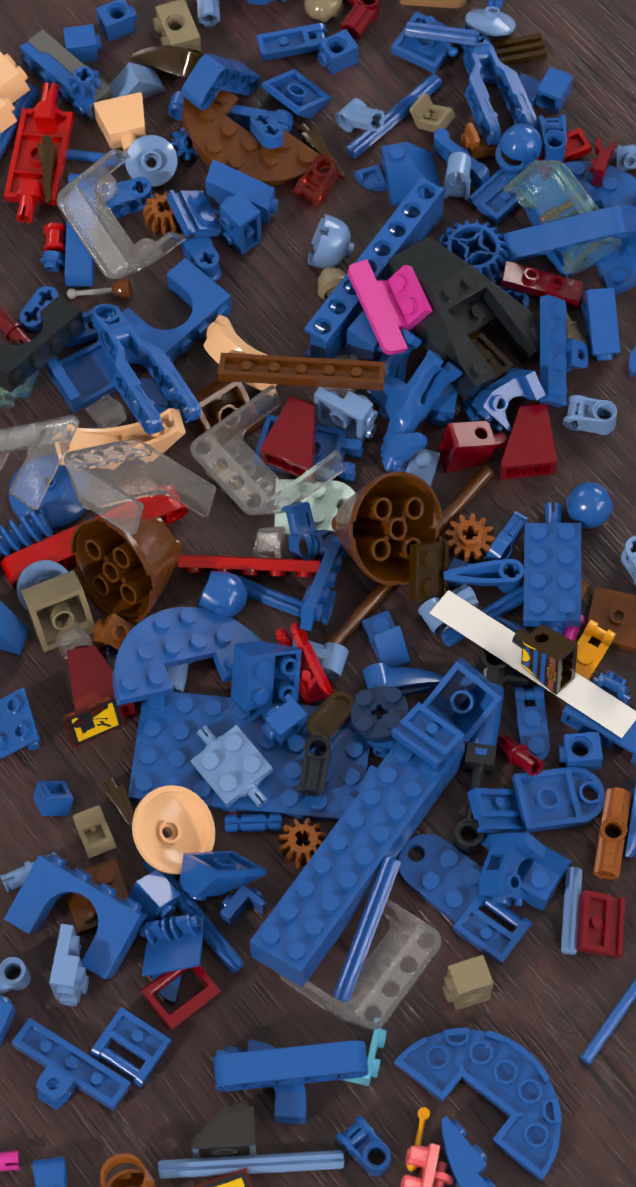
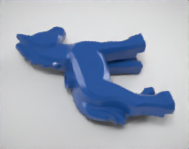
[367,328,463,472]

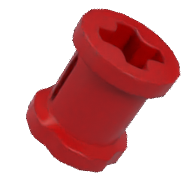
[43,223,67,256]

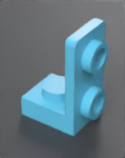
[343,1019,387,1086]

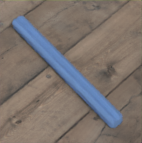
[158,1150,344,1179]

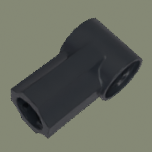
[298,734,331,797]

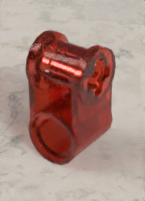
[294,154,338,208]

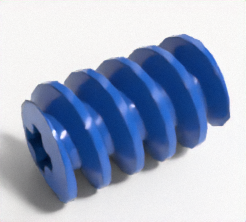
[0,505,53,557]

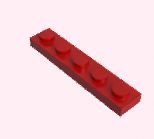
[178,554,321,577]

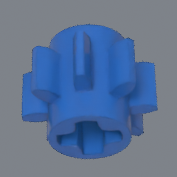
[69,66,102,99]
[170,128,199,161]

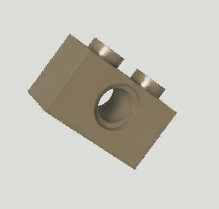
[153,0,201,51]
[442,955,493,1011]

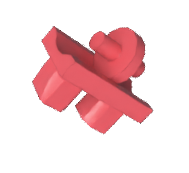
[400,1143,454,1187]

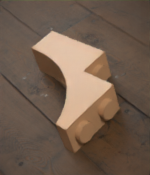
[0,52,30,133]
[53,408,186,472]

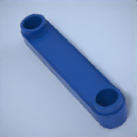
[168,91,293,133]

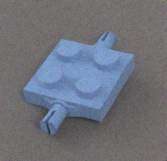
[191,725,273,808]

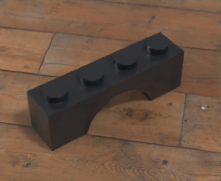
[0,296,85,393]

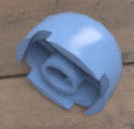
[308,214,354,269]

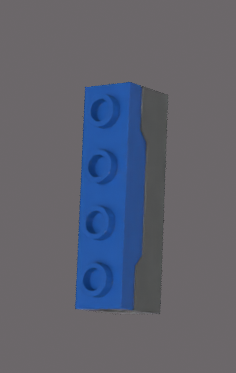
[20,29,113,121]

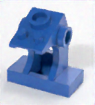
[471,368,545,432]
[561,670,632,750]
[478,832,547,906]

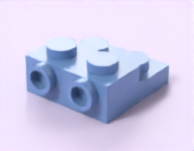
[314,387,378,443]
[49,924,89,1006]

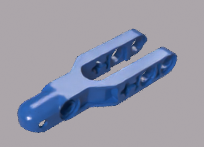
[459,26,539,145]
[91,304,201,435]

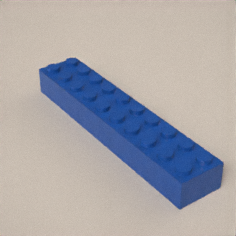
[250,741,465,988]

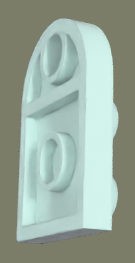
[274,479,355,535]

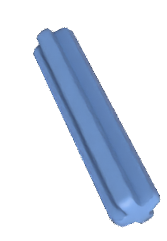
[561,867,582,955]

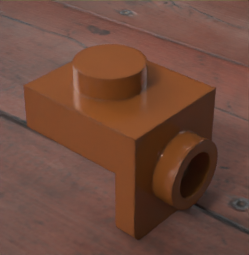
[461,122,498,159]
[90,613,134,650]

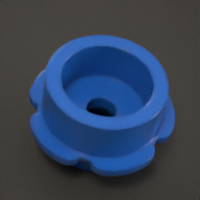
[40,251,65,272]

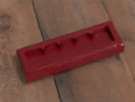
[501,261,583,307]

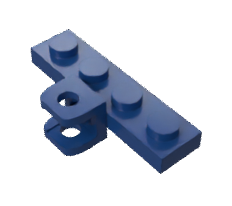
[540,295,588,408]
[300,541,344,631]
[12,1018,131,1111]

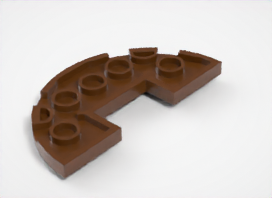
[182,90,323,186]

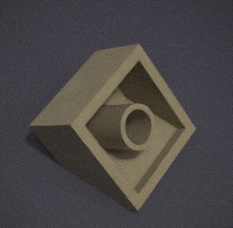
[20,570,95,652]

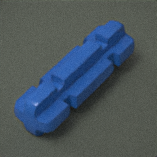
[225,813,282,832]

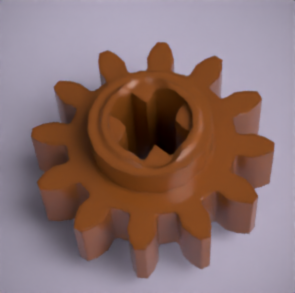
[445,513,495,563]

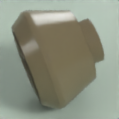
[318,267,346,300]

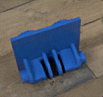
[0,687,41,759]
[140,913,205,977]

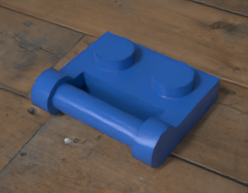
[452,893,533,965]
[90,1007,172,1088]

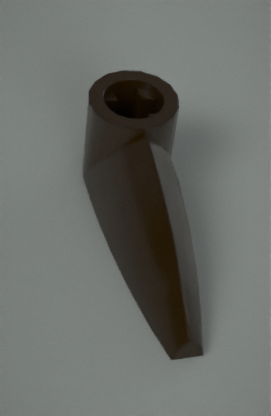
[131,46,205,78]

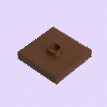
[586,586,636,652]

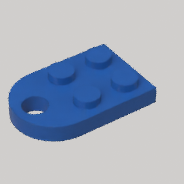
[511,767,605,833]
[398,834,482,923]

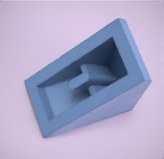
[109,62,165,99]

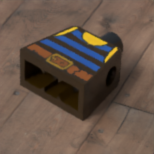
[512,625,578,695]

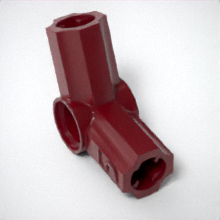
[340,0,380,40]

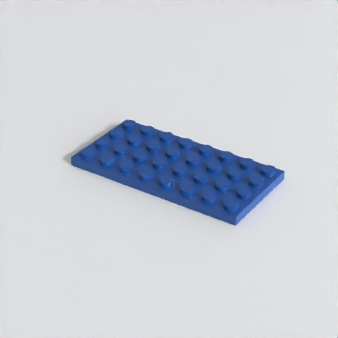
[128,692,370,822]

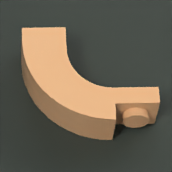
[203,314,277,394]

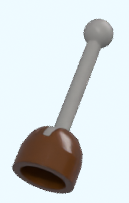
[67,278,132,300]

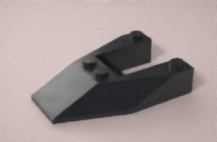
[388,236,540,401]

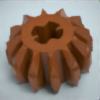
[143,190,181,237]
[278,817,327,869]

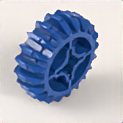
[440,219,509,280]

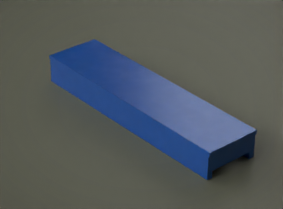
[304,177,445,359]

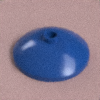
[9,454,92,530]

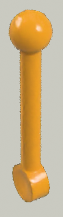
[407,1107,430,1172]

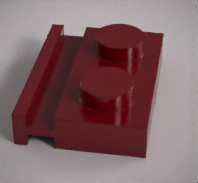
[577,890,625,959]

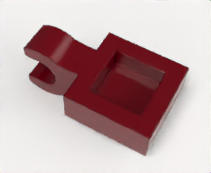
[589,138,616,187]

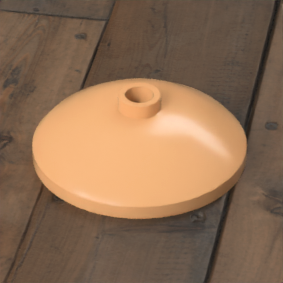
[132,785,215,874]

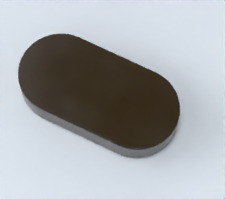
[307,691,355,740]

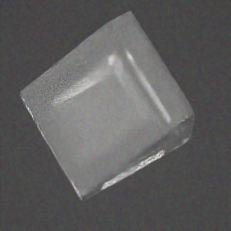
[86,394,127,428]
[253,526,286,558]
[56,625,94,659]

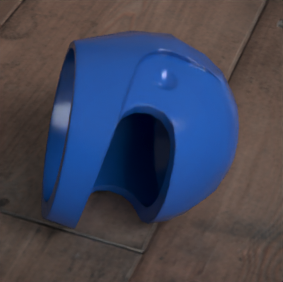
[495,123,543,174]
[566,482,613,529]
[196,571,248,617]

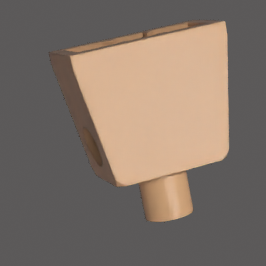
[94,92,146,154]

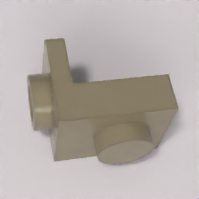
[410,93,455,132]
[73,805,117,858]

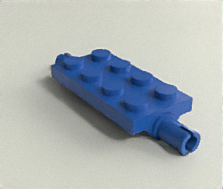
[523,502,581,634]

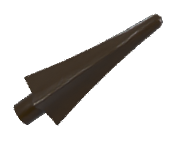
[297,123,346,179]
[37,135,57,203]
[104,778,134,831]

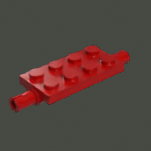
[4,82,74,223]

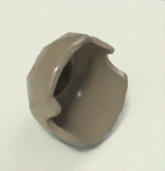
[304,0,345,22]

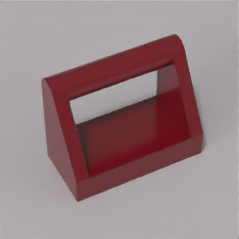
[140,966,221,1030]

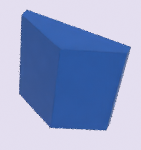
[261,69,331,119]

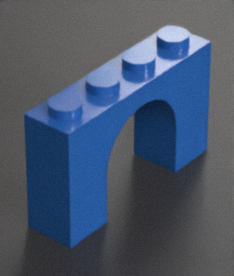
[122,258,232,369]
[4,853,148,979]

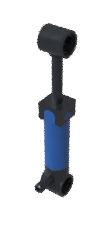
[453,648,530,856]

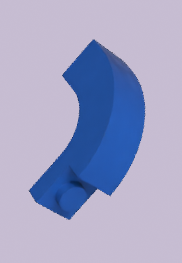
[216,1040,307,1124]

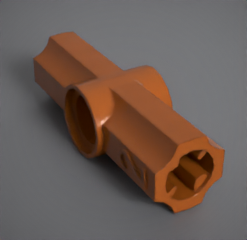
[593,787,632,880]

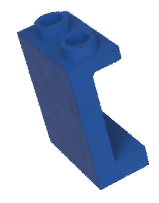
[46,333,118,413]

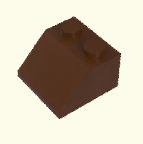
[193,379,263,452]

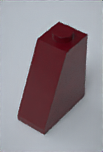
[260,397,317,482]
[500,403,557,480]
[67,645,136,724]

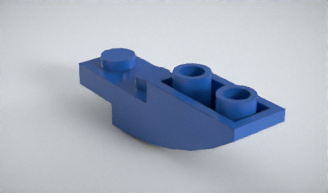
[440,1116,496,1187]

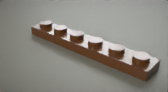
[217,353,386,390]

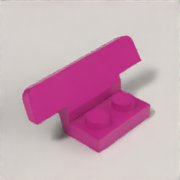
[347,260,432,355]

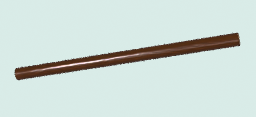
[325,466,494,645]

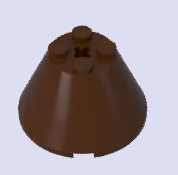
[331,471,443,585]
[70,516,182,624]

